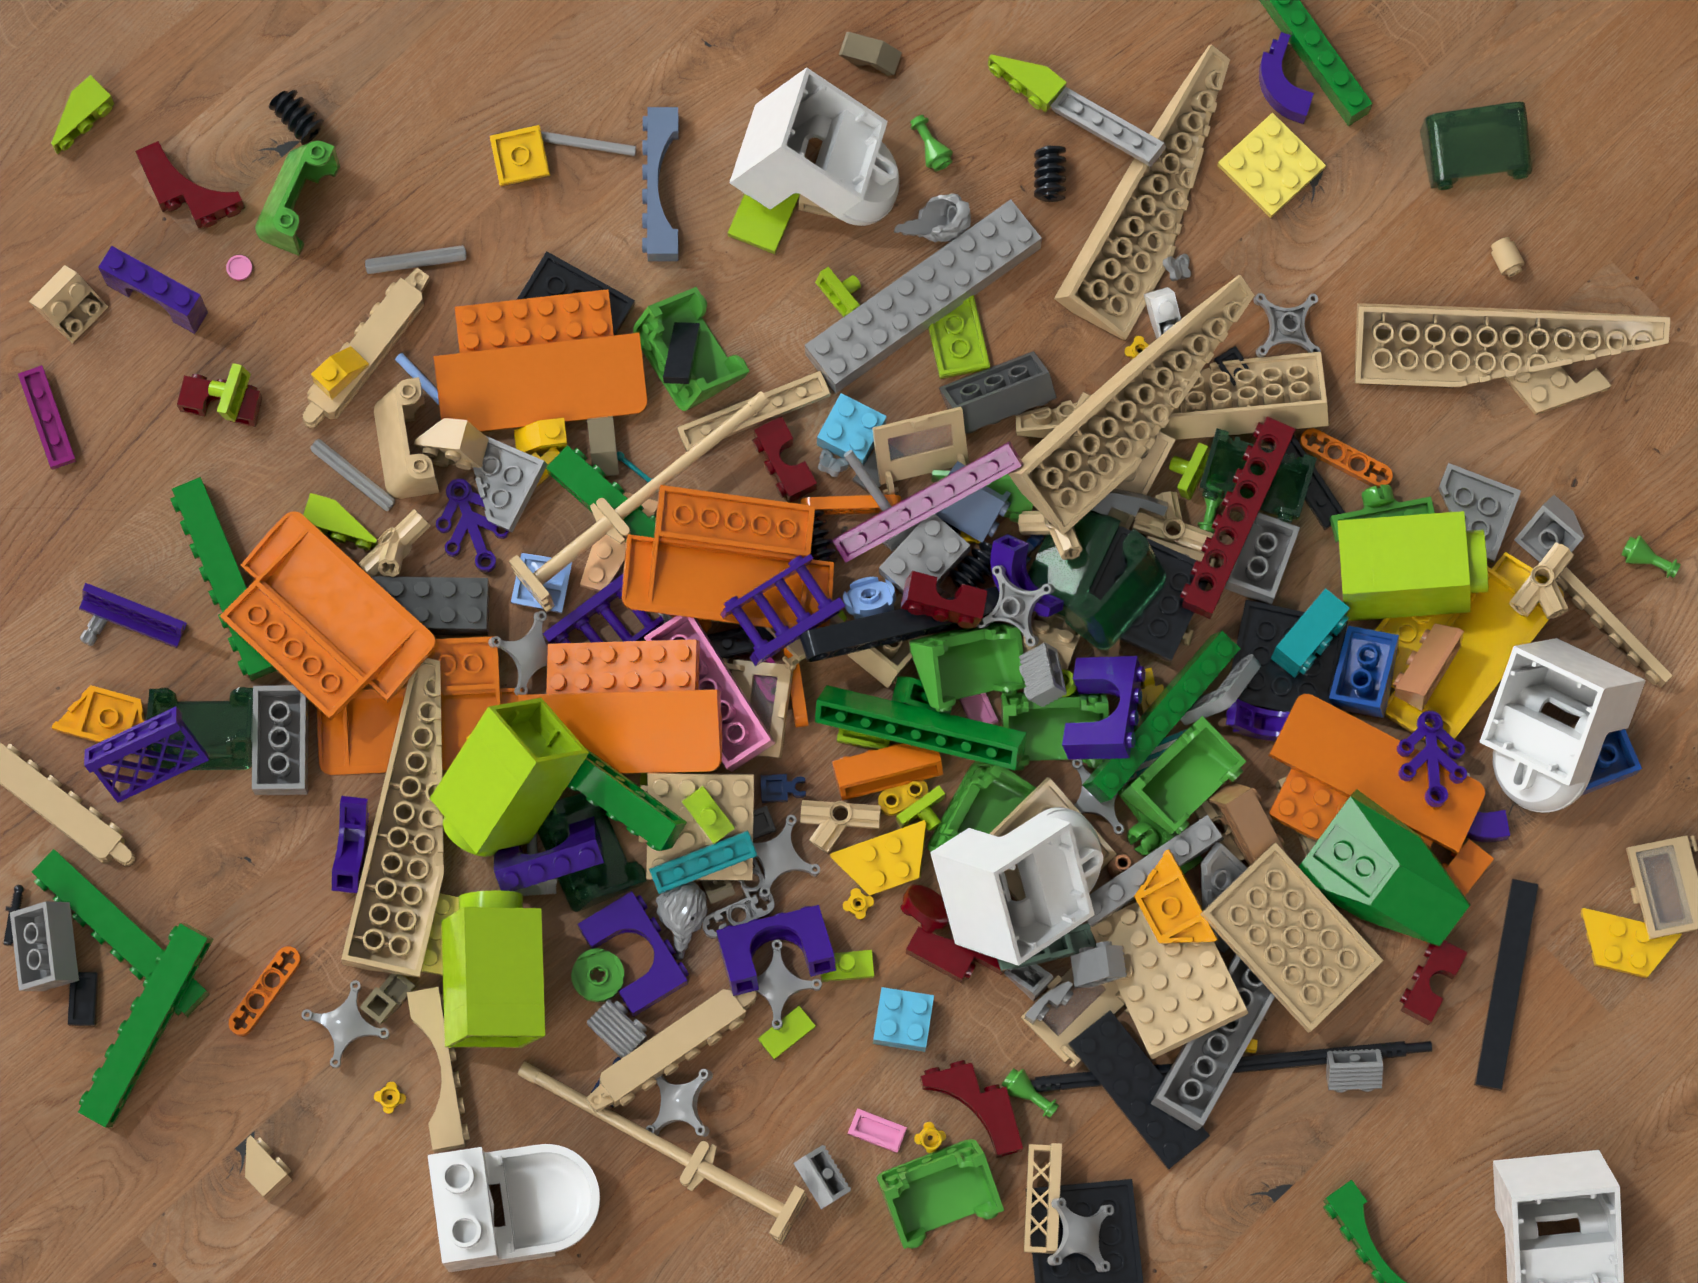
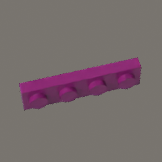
[18,365,76,470]

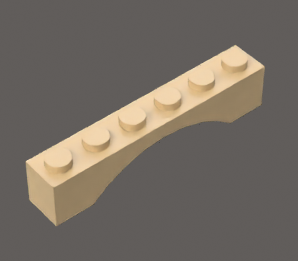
[407,987,470,1153]

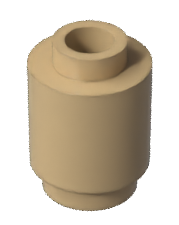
[1491,237,1525,277]

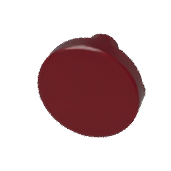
[900,885,949,933]

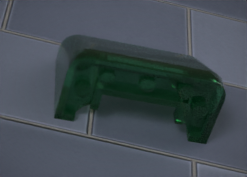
[1420,102,1532,190]
[1198,428,1317,523]
[1028,510,1121,619]
[1065,529,1166,650]
[146,687,253,770]
[538,793,647,912]

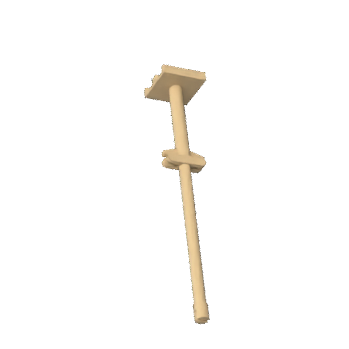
[509,391,770,612]
[518,1062,807,1245]

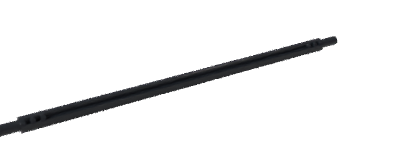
[1030,1041,1432,1092]

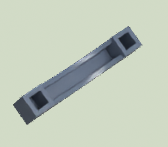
[642,107,679,261]

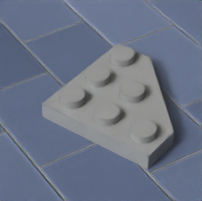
[473,436,548,533]
[1438,463,1521,563]
[1201,842,1247,953]

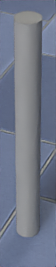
[541,131,636,156]

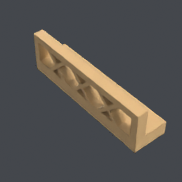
[1024,1143,1062,1254]

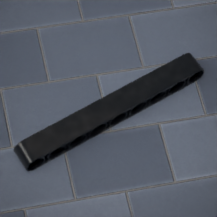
[799,587,999,662]

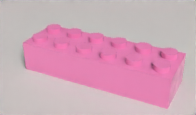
[644,616,775,772]

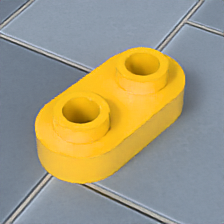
[878,780,928,816]

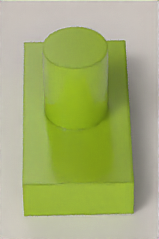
[815,267,861,317]
[208,363,251,422]
[1169,443,1212,500]
[682,785,735,844]
[896,786,945,832]
[821,950,874,982]

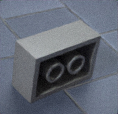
[1224,513,1300,605]
[879,514,970,595]
[10,901,79,991]

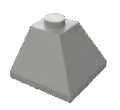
[1514,495,1584,562]

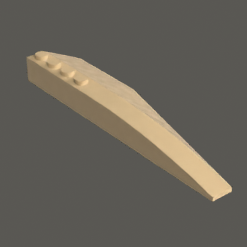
[1054,45,1230,340]
[1008,275,1255,535]
[1355,303,1670,387]
[1015,352,1329,440]
[341,658,444,977]

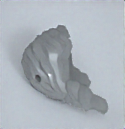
[894,193,971,242]
[656,881,708,960]

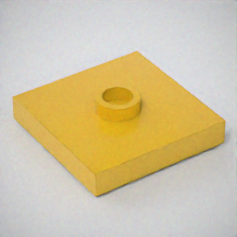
[490,125,550,187]

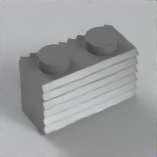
[1019,642,1067,707]
[1071,941,1127,988]
[587,999,648,1058]
[1326,1049,1383,1093]
[793,1145,851,1209]

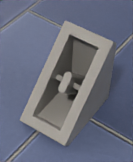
[1004,964,1053,1002]

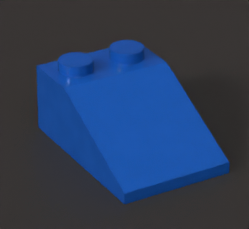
[1329,626,1399,718]

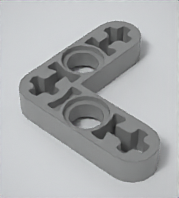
[1180,654,1261,725]
[702,857,775,939]

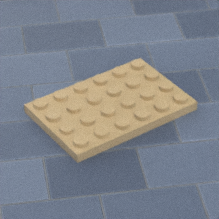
[1200,843,1384,1033]
[1090,902,1249,1059]

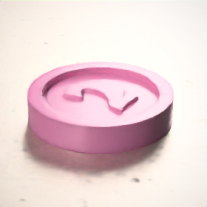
[226,255,252,281]

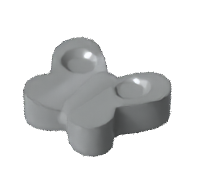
[1163,254,1191,281]
[818,449,849,477]

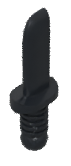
[4,885,24,945]

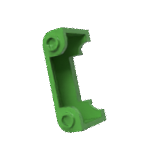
[255,141,340,256]
[633,287,750,411]
[909,622,1026,712]
[1001,691,1109,770]
[1121,716,1246,835]
[928,761,1036,852]
[877,1139,1004,1249]

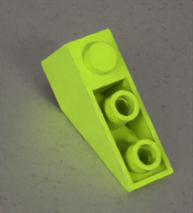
[988,54,1067,112]
[51,75,114,154]
[303,493,378,550]

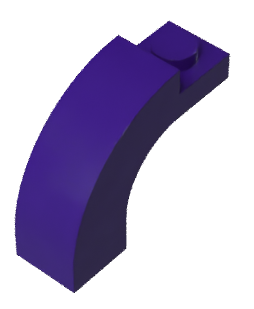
[1259,32,1314,124]
[991,534,1064,617]
[1226,699,1290,742]
[331,796,369,893]
[1466,810,1510,842]

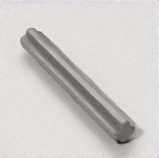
[365,245,467,274]
[310,439,395,511]

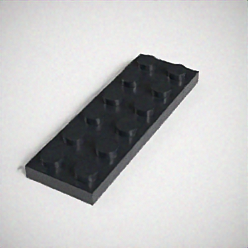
[1068,1010,1210,1169]

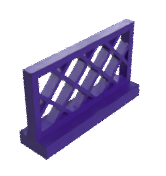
[79,583,187,648]
[84,706,209,803]

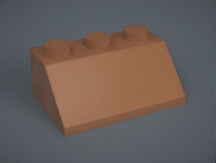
[1393,624,1464,711]

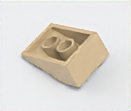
[848,594,935,688]

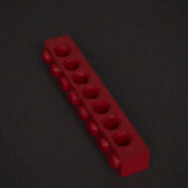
[1180,416,1295,619]

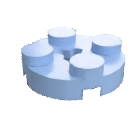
[843,577,896,619]

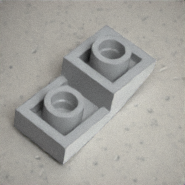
[1024,981,1074,1024]

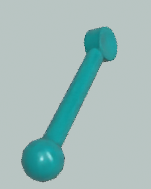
[617,451,653,482]

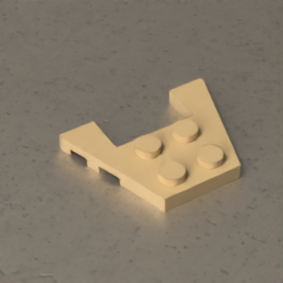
[1503,366,1612,415]

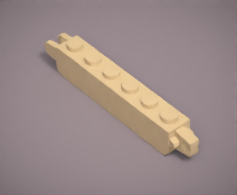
[302,268,430,429]
[0,743,135,867]
[586,989,757,1113]

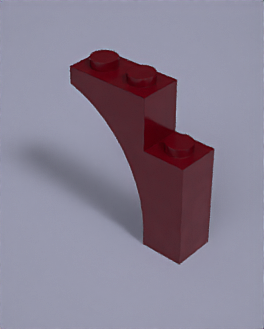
[135,141,245,228]
[905,926,1011,983]
[920,1060,1023,1158]

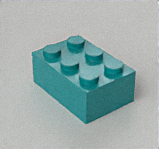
[1271,588,1350,678]

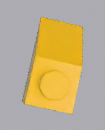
[311,346,369,400]
[514,418,568,455]

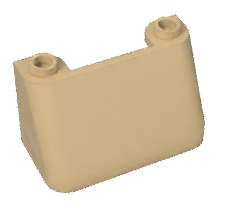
[374,377,439,499]

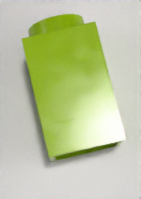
[1338,511,1488,621]
[429,698,589,857]
[442,890,545,1048]

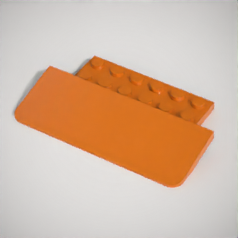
[433,289,647,432]
[621,485,834,629]
[220,511,436,721]
[317,636,527,775]
[518,639,722,774]
[1268,694,1485,854]

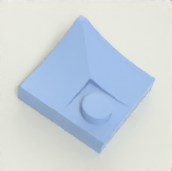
[511,553,572,613]

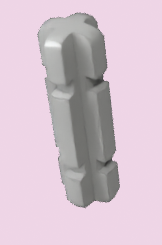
[80,615,108,646]

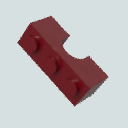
[177,374,262,427]
[752,416,817,503]
[901,571,987,628]
[1399,940,1468,1025]

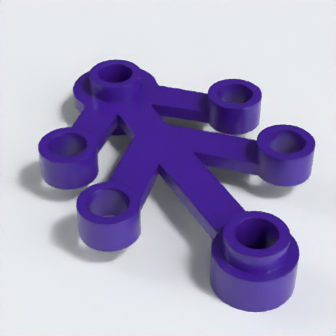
[436,479,509,573]
[1397,711,1467,807]

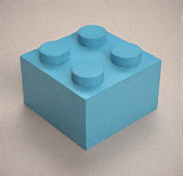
[817,393,887,465]
[873,987,934,1052]

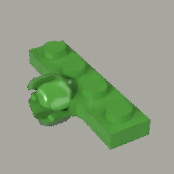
[1330,484,1435,543]
[1118,783,1203,875]

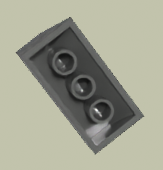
[939,351,1056,434]

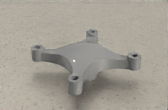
[1253,293,1321,358]
[977,565,1055,646]
[488,611,548,696]
[1072,759,1137,835]
[753,815,820,899]
[755,940,822,1030]
[302,980,390,1069]
[646,1069,713,1137]
[1048,1198,1114,1272]

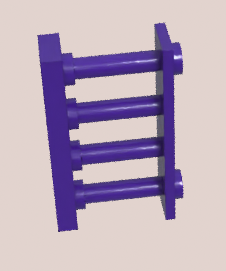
[720,554,846,666]
[543,574,664,644]

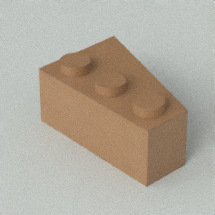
[1207,782,1286,866]

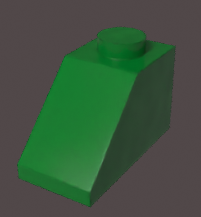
[892,676,952,714]

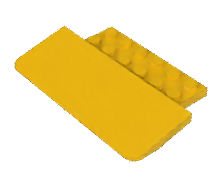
[1374,552,1564,749]

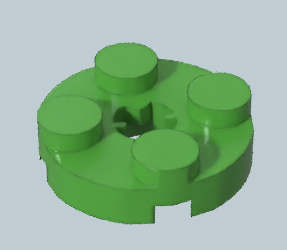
[571,948,625,1002]

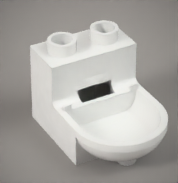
[729,67,899,226]
[1480,638,1646,813]
[930,807,1104,966]
[428,1144,600,1272]
[1493,1150,1624,1283]

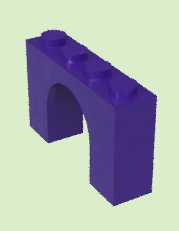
[98,246,208,334]
[1062,656,1145,760]
[494,817,604,891]
[578,891,689,1017]
[716,905,836,996]

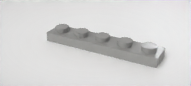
[1051,87,1166,167]

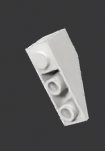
[1144,287,1181,339]

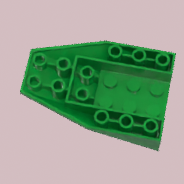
[1299,789,1471,946]

